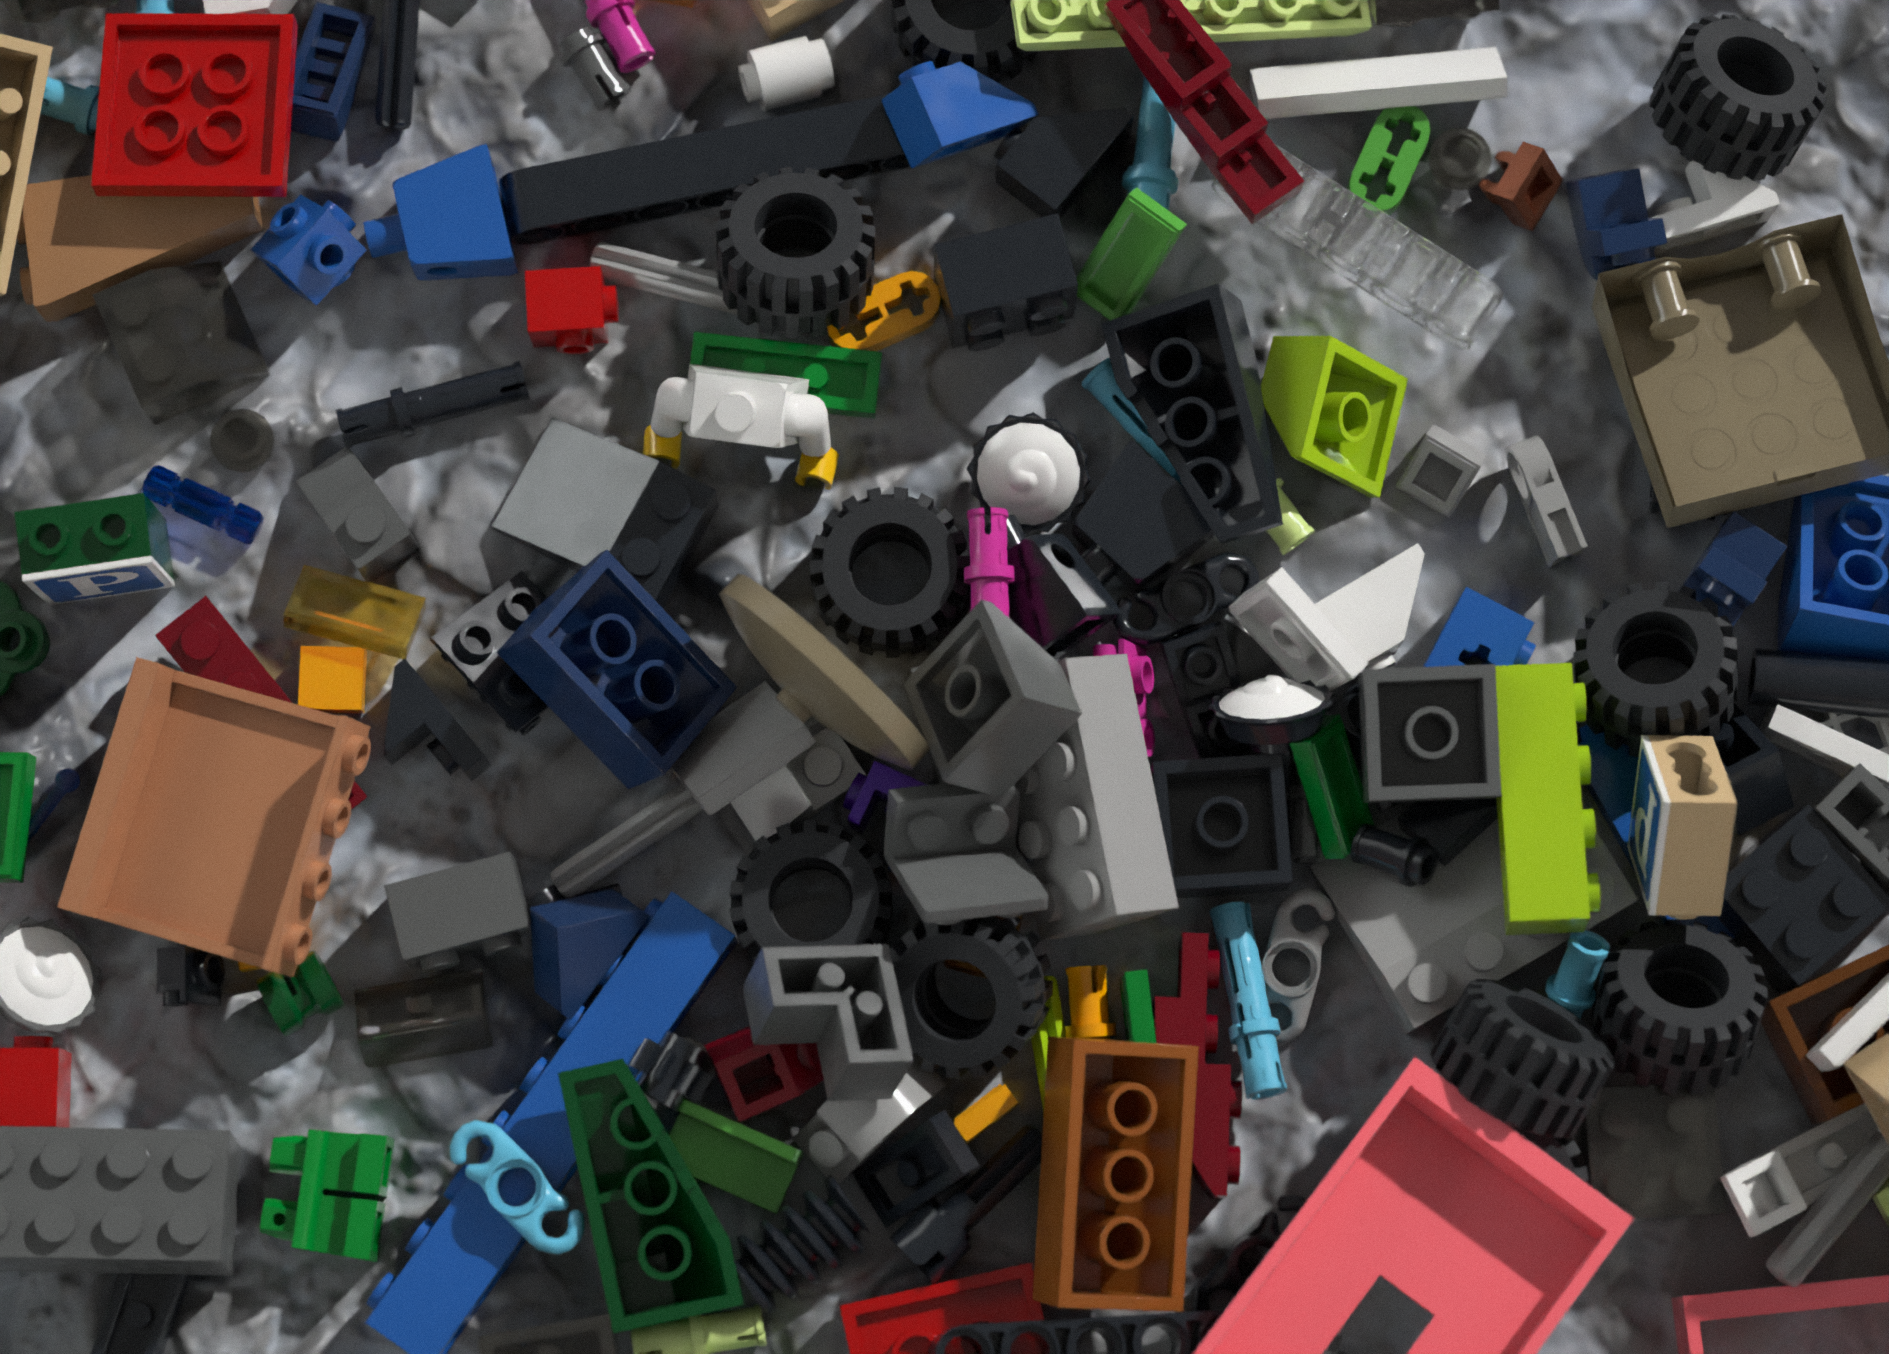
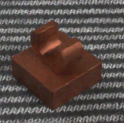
[1478,142,1563,231]

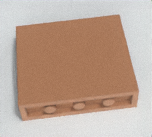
[57,657,371,977]

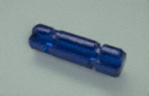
[141,465,264,544]

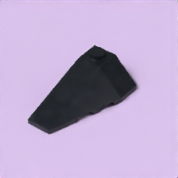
[1101,283,1283,544]

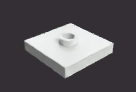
[1228,567,1368,692]

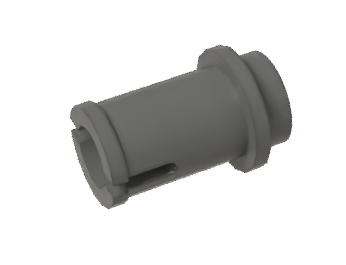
[558,27,631,111]

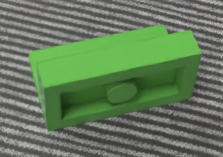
[669,1099,804,1215]

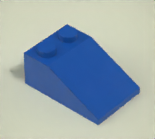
[1777,475,1889,661]

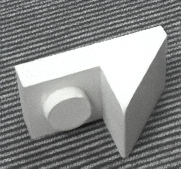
[1652,160,1780,255]
[730,728,867,841]

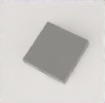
[670,681,816,816]

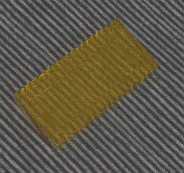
[283,564,426,659]

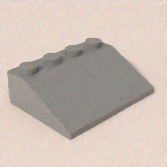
[1308,816,1638,1035]

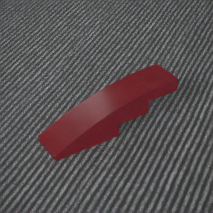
[1104,0,1305,225]

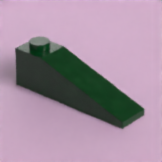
[558,1058,744,1334]

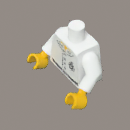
[643,364,839,490]

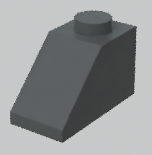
[296,447,420,584]

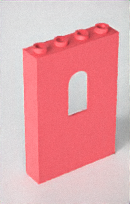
[1193,1057,1634,1354]

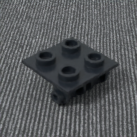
[430,571,549,736]

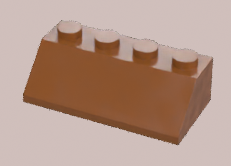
[1033,1036,1199,1312]

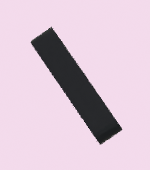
[928,1310,1226,1354]

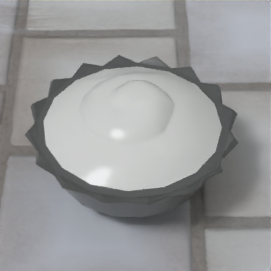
[0,917,103,1035]

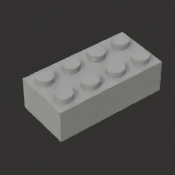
[1016,654,1179,941]

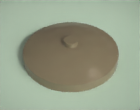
[719,574,930,770]

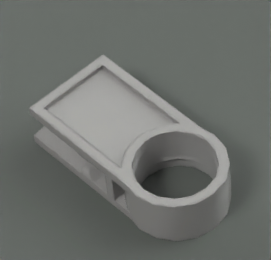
[1505,435,1588,568]

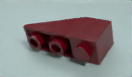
[704,1025,824,1122]

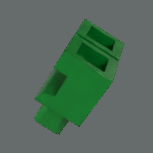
[260,1129,395,1262]

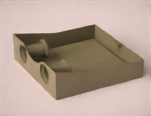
[1592,214,1889,528]

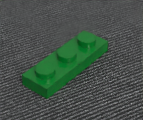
[690,332,882,419]

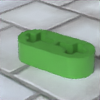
[1346,106,1431,220]

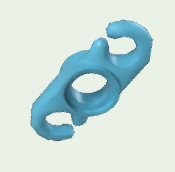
[449,1120,585,1255]

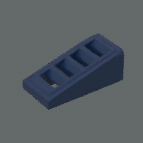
[291,2,376,142]

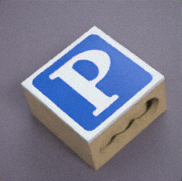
[1627,735,1737,920]

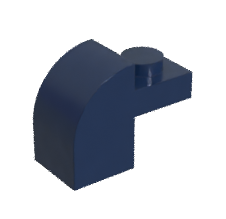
[1565,168,1667,280]
[1678,511,1788,628]

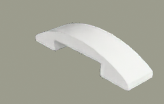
[1720,1103,1878,1237]

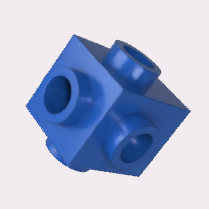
[250,194,366,306]

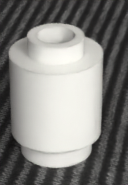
[739,36,835,112]

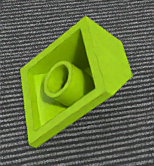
[1261,336,1408,498]

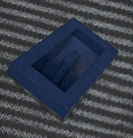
[530,889,649,1020]

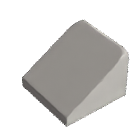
[1395,425,1486,519]

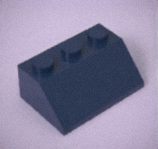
[496,550,737,789]

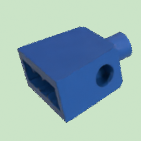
[363,144,519,281]

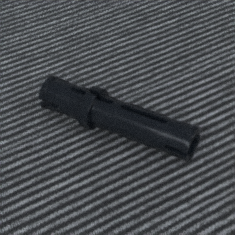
[336,361,530,449]

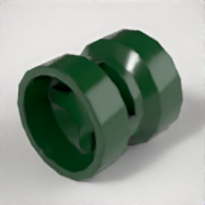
[256,950,344,1037]

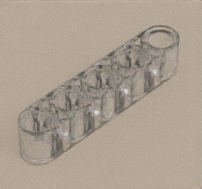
[1211,143,1504,350]

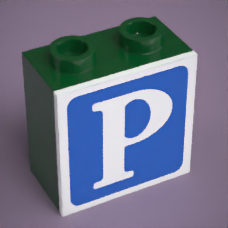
[14,493,175,605]

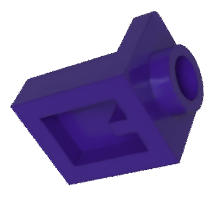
[843,761,927,834]

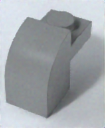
[792,1053,947,1184]

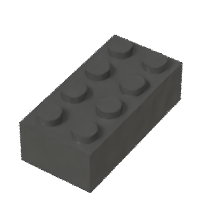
[0,1126,242,1276]

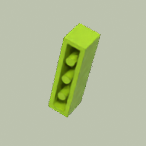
[1495,663,1600,935]

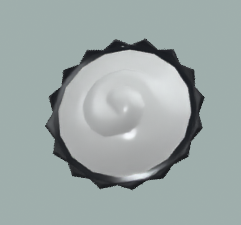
[966,412,1091,535]
[1208,675,1335,754]

